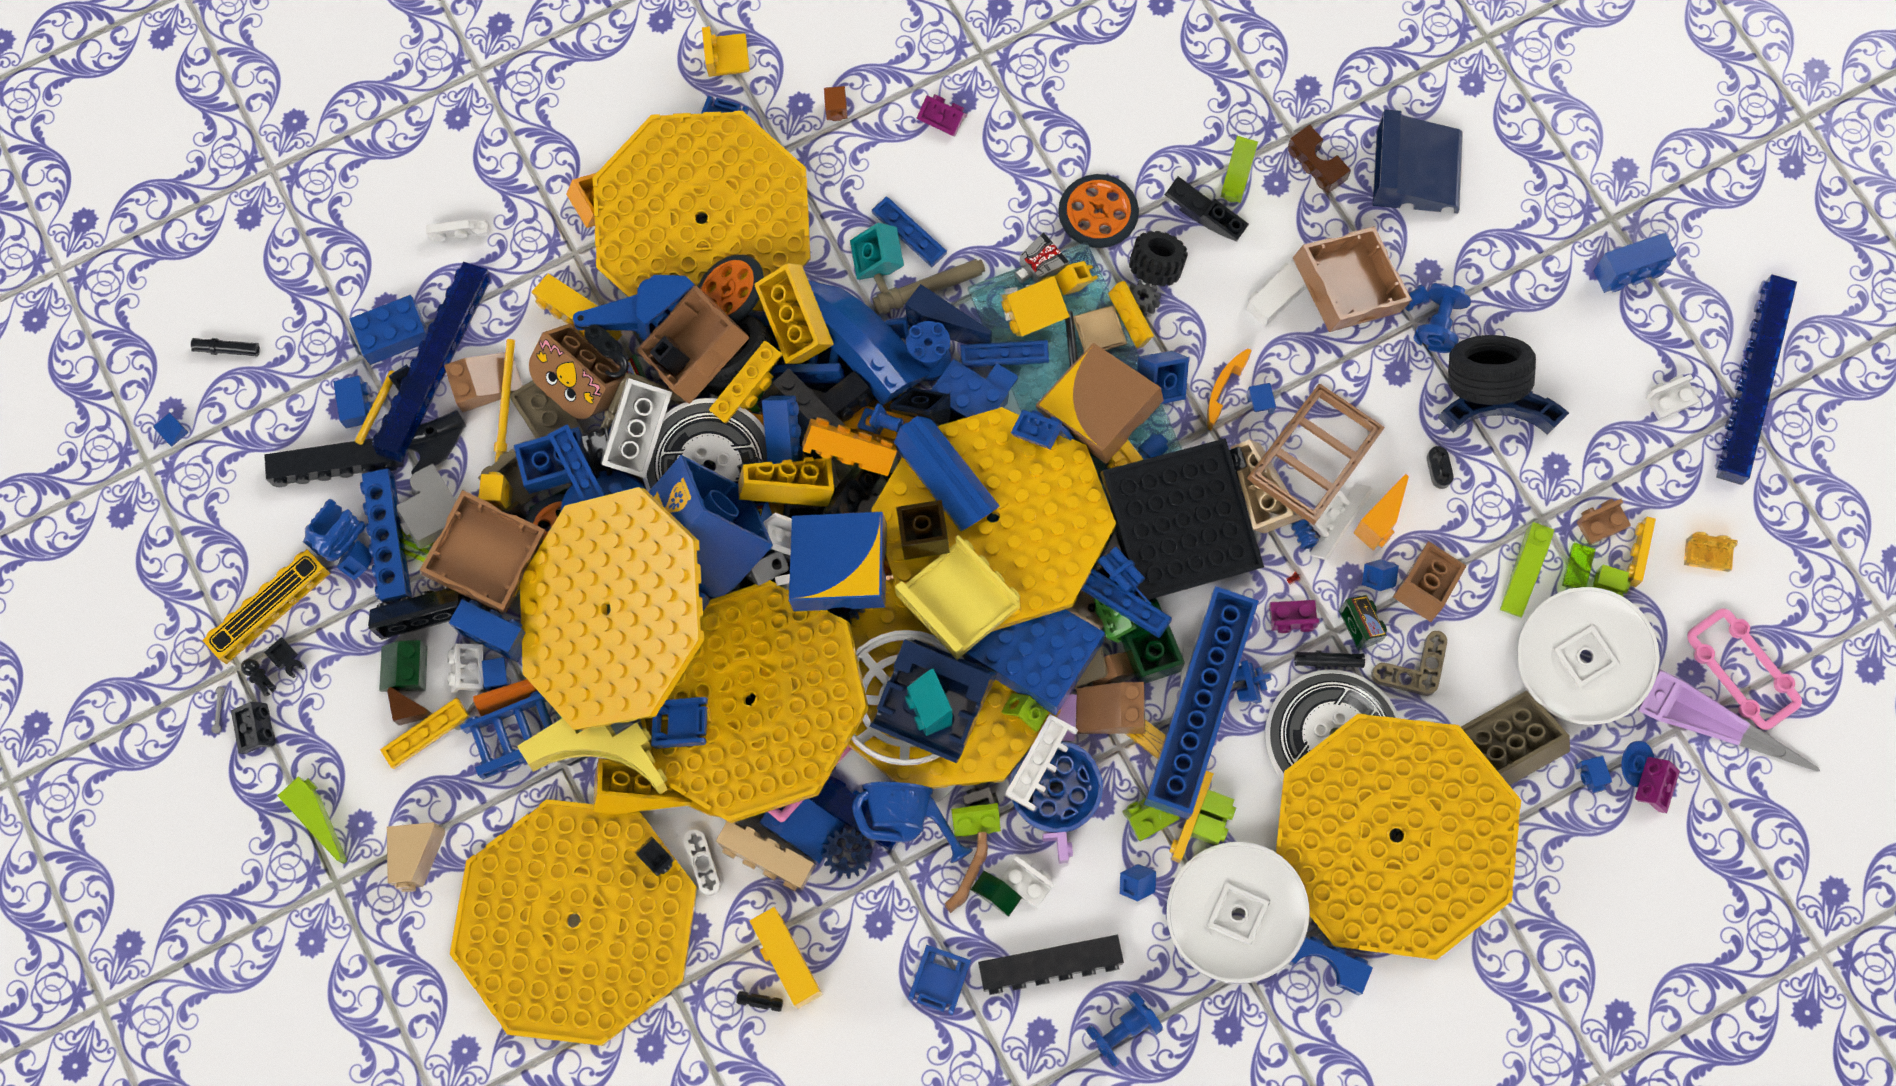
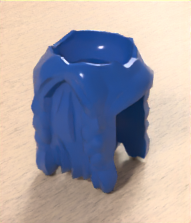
[303,499,366,562]

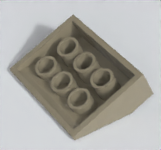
[1461,690,1570,786]

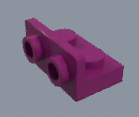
[916,94,968,137]
[1269,600,1320,633]
[1635,757,1680,814]

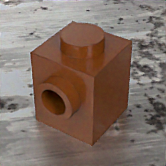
[824,86,848,121]

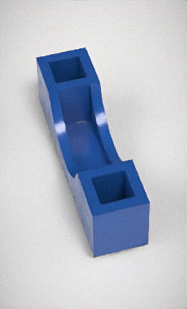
[1289,936,1373,996]

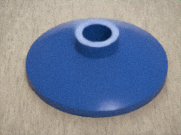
[1621,741,1655,787]

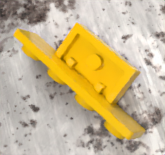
[709,341,782,423]

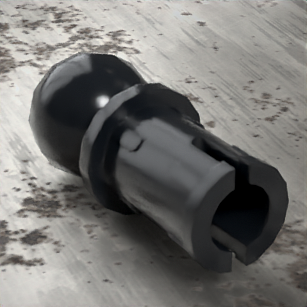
[241,658,276,696]

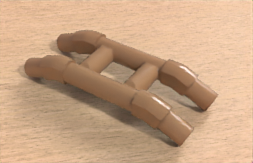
[944,832,988,913]

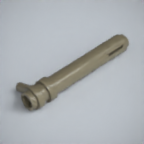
[872,259,985,315]

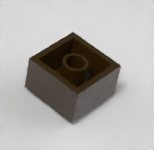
[896,500,950,560]

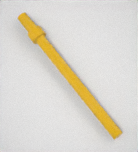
[494,339,515,462]

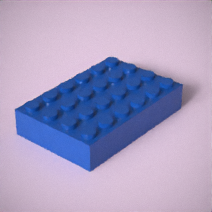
[962,609,1105,716]

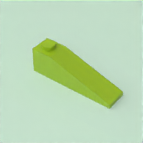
[1220,136,1258,203]
[1500,522,1555,618]
[277,776,347,864]

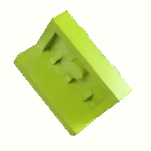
[1122,798,1180,841]
[951,803,1001,837]

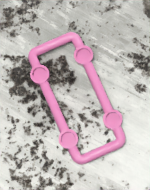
[1687,609,1802,730]

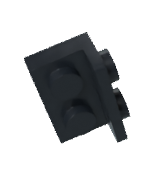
[231,702,275,754]

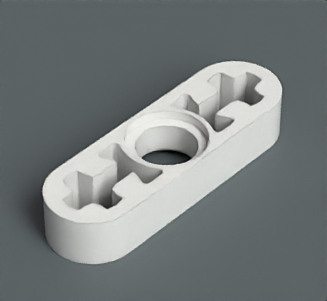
[685,830,721,896]

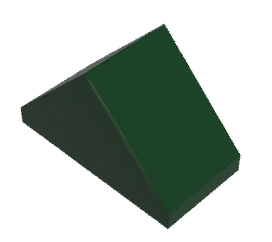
[970,871,1022,917]

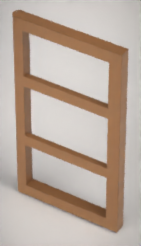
[1247,384,1385,525]

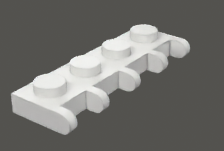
[1005,714,1078,811]

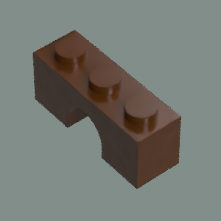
[1287,125,1351,194]

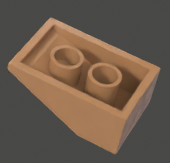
[444,352,523,413]
[1393,541,1466,622]
[1076,682,1145,734]

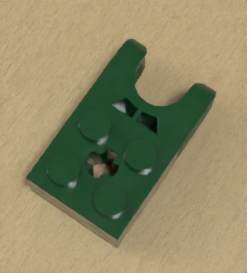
[1121,598,1185,684]

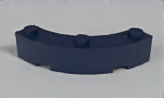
[1438,391,1569,435]

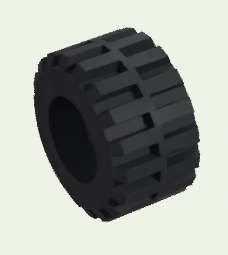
[1129,231,1188,287]

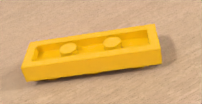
[1108,281,1154,349]
[1626,516,1656,587]

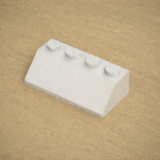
[600,378,672,478]

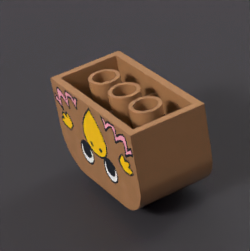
[529,323,628,419]

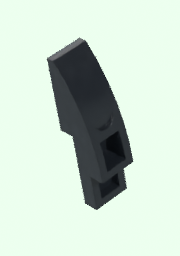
[1164,176,1249,242]
[824,464,881,514]

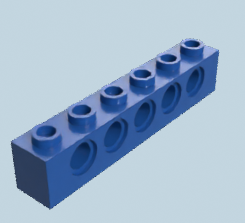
[360,468,412,604]

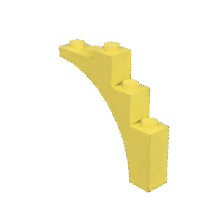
[517,718,668,794]

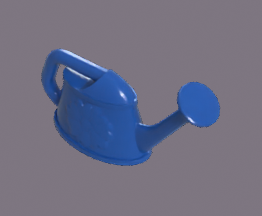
[852,782,973,863]

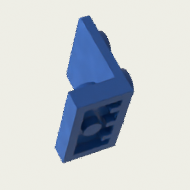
[1011,410,1076,450]

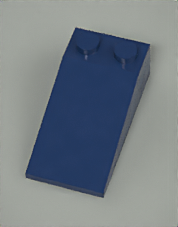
[905,284,992,344]

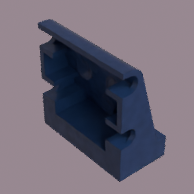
[1372,109,1463,214]
[869,638,997,763]

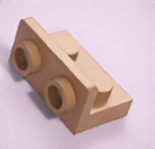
[1576,499,1631,546]

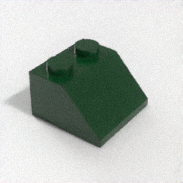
[379,640,428,692]

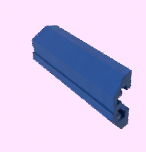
[894,416,1000,531]

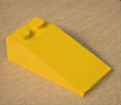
[593,758,690,814]

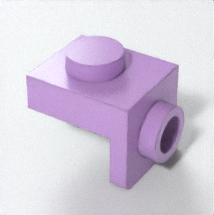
[1042,829,1073,864]

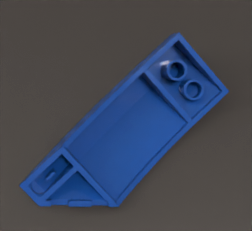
[808,280,930,406]

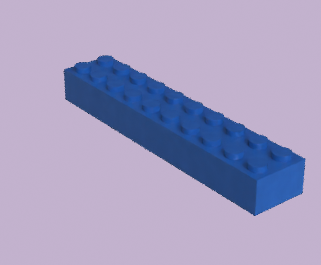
[1144,586,1259,820]

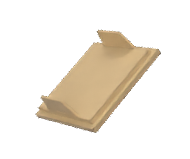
[1073,305,1127,352]

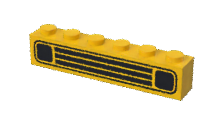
[202,549,331,664]

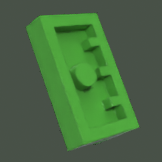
[1094,599,1136,643]

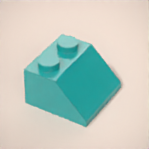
[850,223,904,280]
[905,669,953,736]

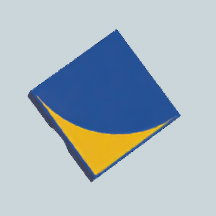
[789,512,887,611]

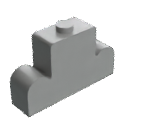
[397,464,456,549]

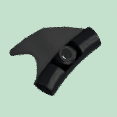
[397,409,467,475]

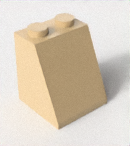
[387,822,445,892]

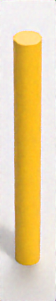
[355,370,395,445]

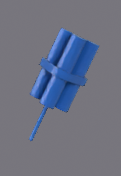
[1098,547,1151,605]

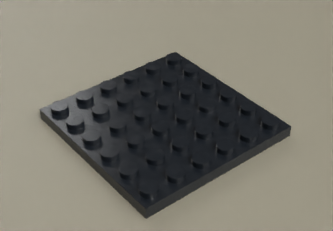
[1100,438,1264,601]

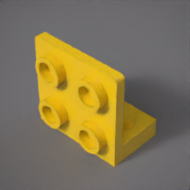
[702,26,750,77]

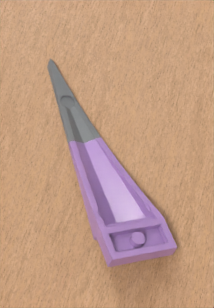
[1638,669,1820,771]

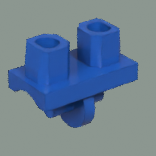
[1234,660,1272,704]

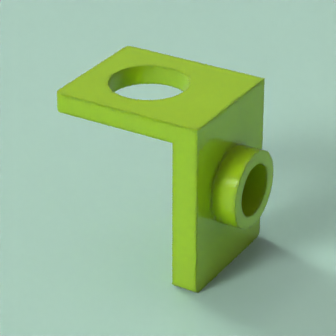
[1001,693,1048,732]

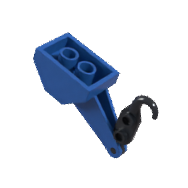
[573,275,695,378]

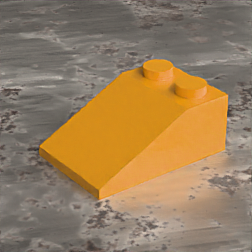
[566,173,596,228]
[1354,474,1409,551]

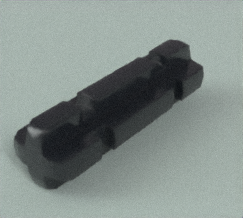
[736,991,783,1012]

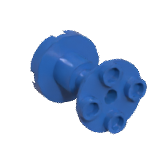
[1413,283,1471,353]
[906,321,951,381]
[1085,991,1163,1068]

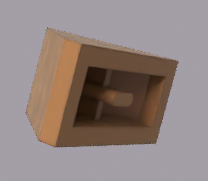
[1092,652,1134,686]

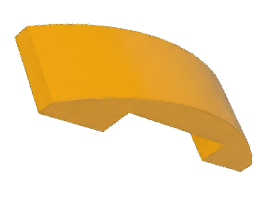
[1207,349,1252,431]

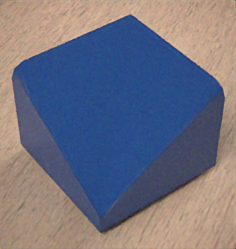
[153,412,189,447]

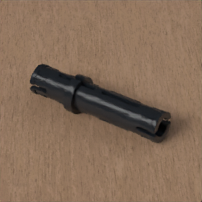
[191,338,260,357]
[1294,650,1365,668]

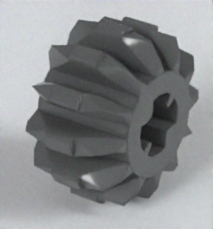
[1129,280,1161,318]

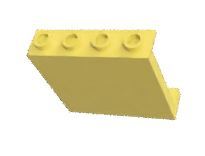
[895,535,1020,660]

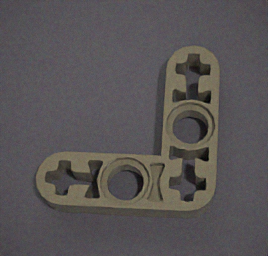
[1371,631,1447,696]

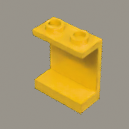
[1001,276,1070,337]

